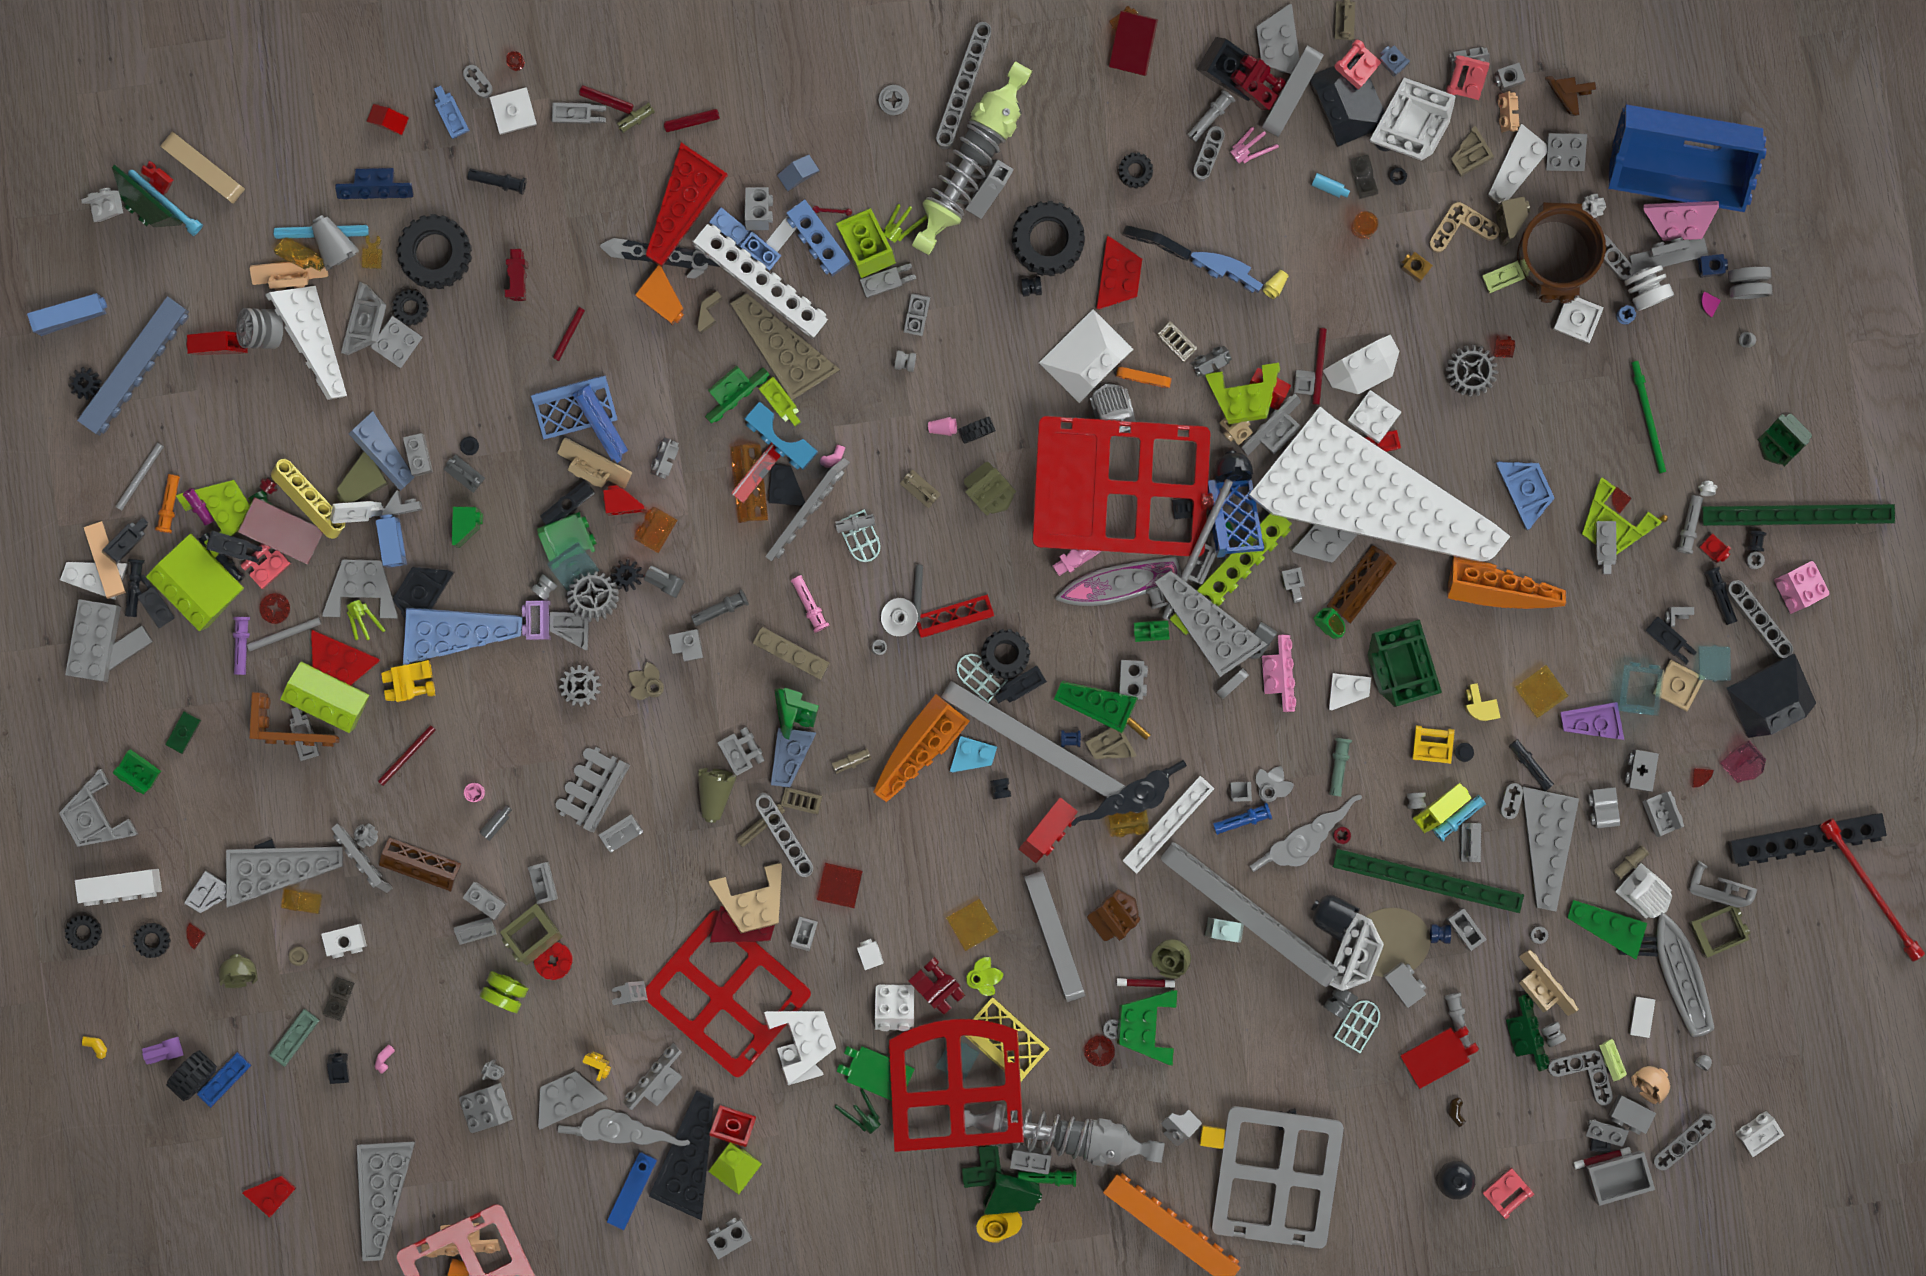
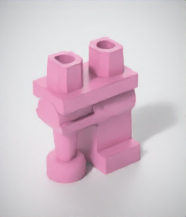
[1053,550,1101,576]

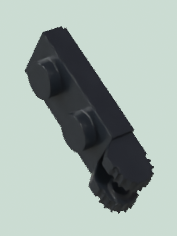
[206,530,263,563]
[130,574,175,629]
[1645,616,1697,665]

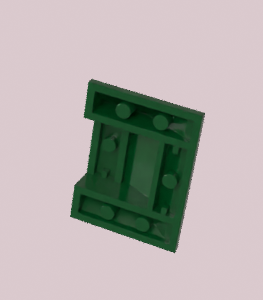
[112,164,183,227]
[1367,620,1442,707]

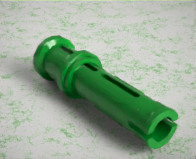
[1018,1169,1077,1187]

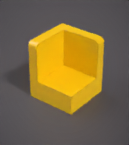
[1199,1125,1226,1149]

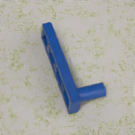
[607,1152,657,1230]

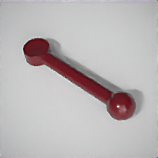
[812,206,852,216]

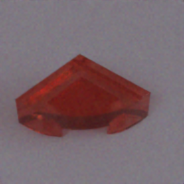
[1612,487,1632,514]
[1692,768,1714,787]
[187,923,206,950]

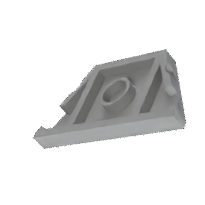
[1256,4,1300,74]
[341,282,386,355]
[1292,525,1358,563]
[538,1071,608,1130]

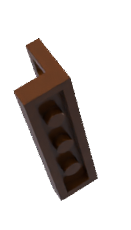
[1327,545,1397,624]
[379,837,461,892]

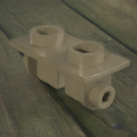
[1335,0,1355,40]
[900,469,941,509]

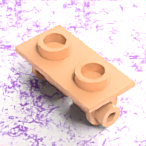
[1498,91,1520,133]

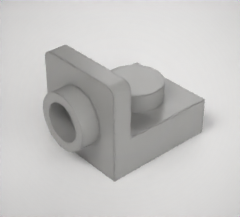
[1665,607,1694,627]

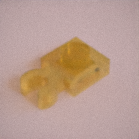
[362,235,383,269]

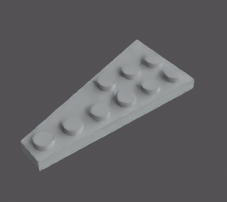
[1522,787,1579,911]
[357,1141,416,1261]

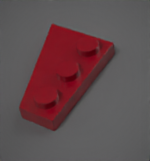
[709,906,775,943]

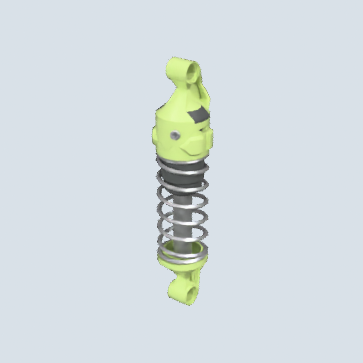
[912,61,1032,255]

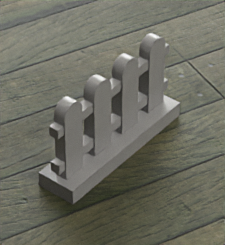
[556,747,630,833]

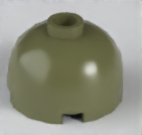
[1151,939,1191,979]
[218,954,258,988]

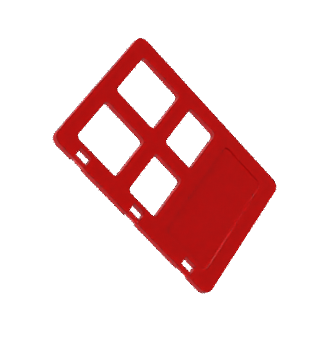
[1032,416,1211,557]

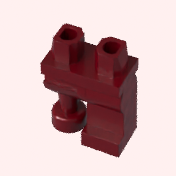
[1230,55,1286,110]
[505,249,529,301]
[908,957,965,1014]

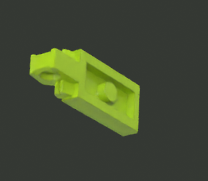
[758,377,802,427]

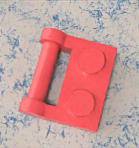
[1335,40,1382,90]
[1446,55,1490,100]
[1483,1168,1535,1220]

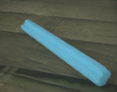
[274,225,369,239]

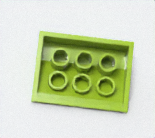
[146,534,244,632]

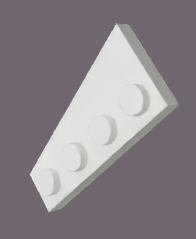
[1487,124,1548,205]

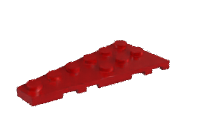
[646,142,728,267]

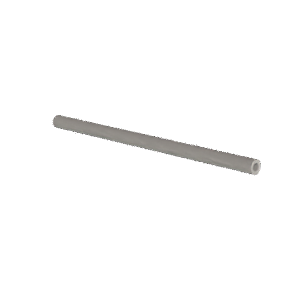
[1162,479,1233,620]

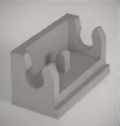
[1188,544,1216,585]
[599,814,643,853]
[528,862,558,904]
[612,981,648,1005]
[1010,1145,1052,1174]

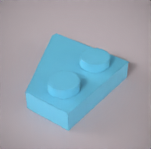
[950,736,997,772]

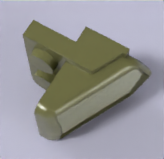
[964,462,1016,515]

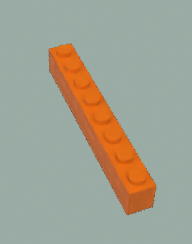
[1102,1173,1241,1276]

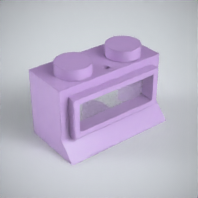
[522,601,551,640]

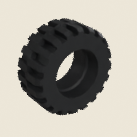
[1012,201,1085,276]
[396,214,472,290]

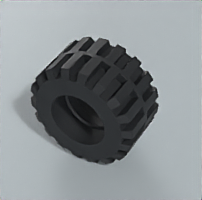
[981,629,1030,679]
[166,1050,217,1101]

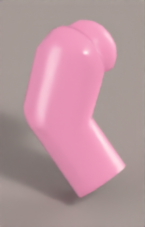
[820,445,845,468]
[374,1044,395,1074]

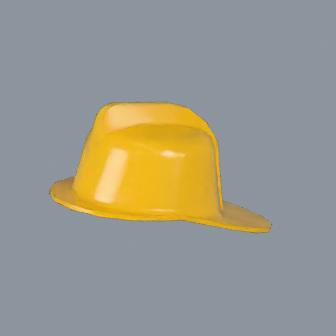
[976,1212,1022,1243]

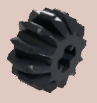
[68,367,102,400]
[611,559,644,592]

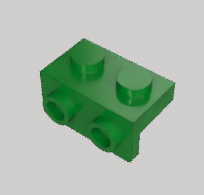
[113,749,161,795]

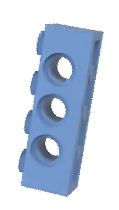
[786,200,851,277]

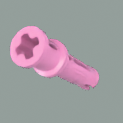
[791,575,830,633]

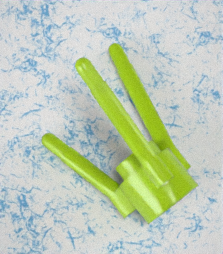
[884,204,927,243]
[346,600,385,640]

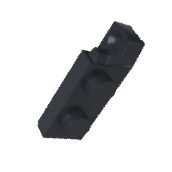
[102,517,148,565]
[994,666,1047,704]

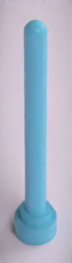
[128,170,203,236]

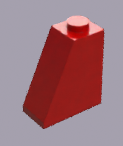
[186,331,248,355]

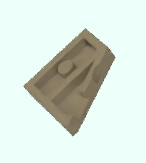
[1451,126,1494,177]

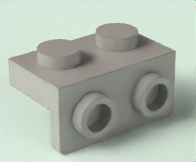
[1642,791,1684,837]

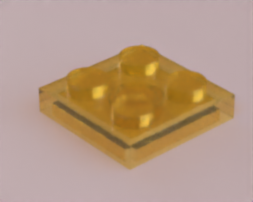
[1514,665,1569,718]
[946,898,999,951]

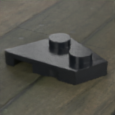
[769,465,805,506]

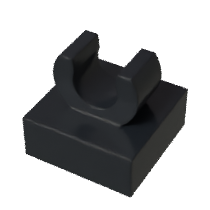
[1172,499,1193,520]

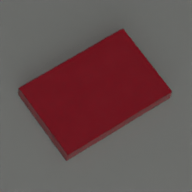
[1109,10,1158,76]

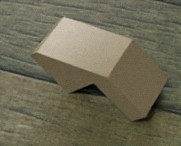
[698,291,722,334]

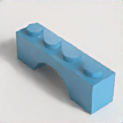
[745,402,818,470]

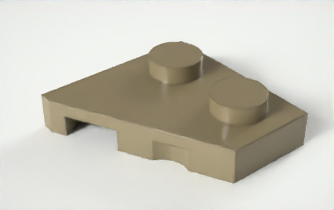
[1085,728,1137,759]

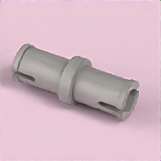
[835,514,876,533]

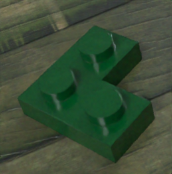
[962,1145,1001,1188]

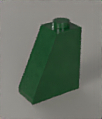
[983,1173,1042,1215]

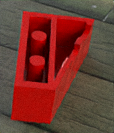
[1018,797,1078,863]

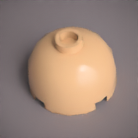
[1631,1066,1670,1104]

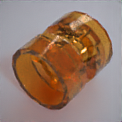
[1351,211,1378,239]

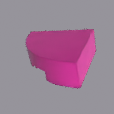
[1701,292,1721,318]

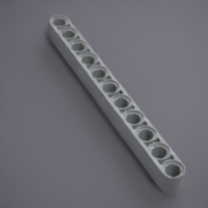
[941,681,1126,798]
[1161,842,1339,987]

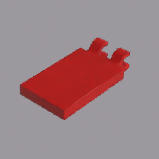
[1400,1025,1479,1089]

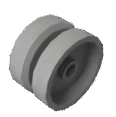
[1728,267,1773,299]

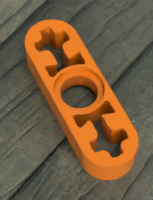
[1116,367,1172,388]

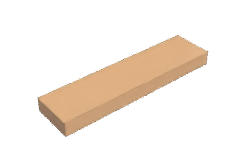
[83,521,126,599]

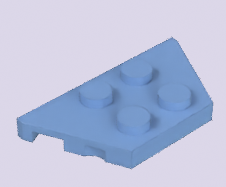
[1496,462,1554,530]

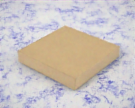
[1652,660,1705,712]

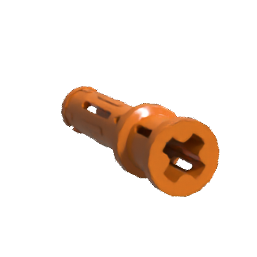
[155,474,180,533]

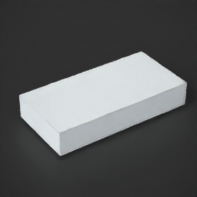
[1630,996,1655,1038]

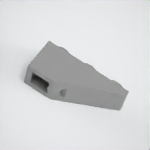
[965,159,1014,219]

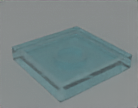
[547,542,599,591]

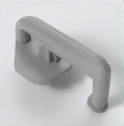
[1689,861,1757,908]

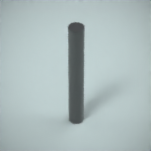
[914,565,923,623]

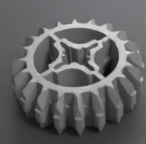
[1446,345,1498,397]
[567,571,619,622]

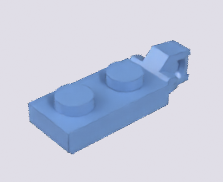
[434,86,470,139]

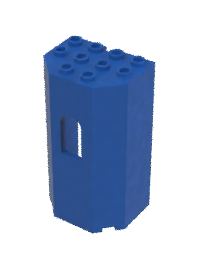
[1608,105,1767,212]

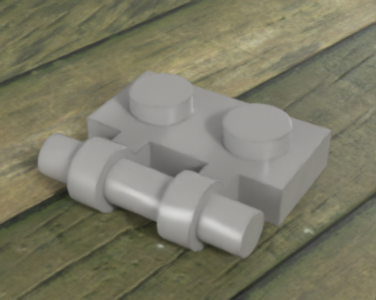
[718,727,765,776]

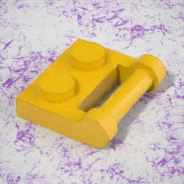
[1412,725,1454,764]

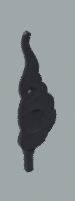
[1071,760,1187,826]

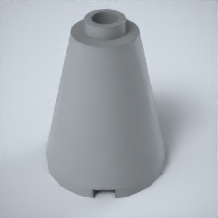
[311,215,359,271]

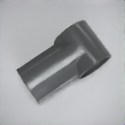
[643,566,685,598]

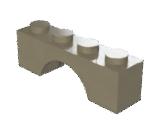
[753,627,830,680]

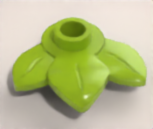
[966,957,1003,996]

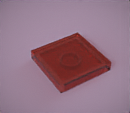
[817,863,863,908]

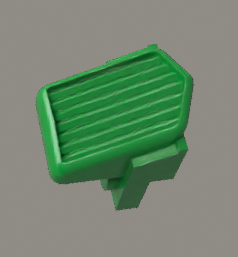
[775,688,819,740]

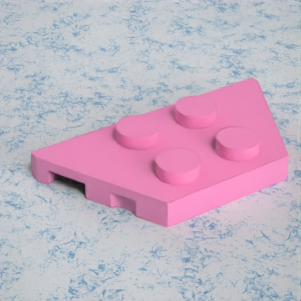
[1644,201,1719,241]

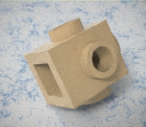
[1219,418,1253,445]

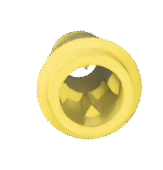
[1263,270,1289,299]

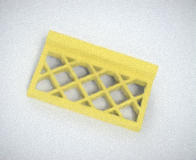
[964,997,1049,1081]

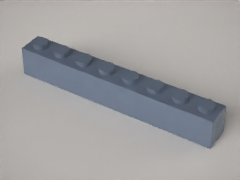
[77,296,189,436]

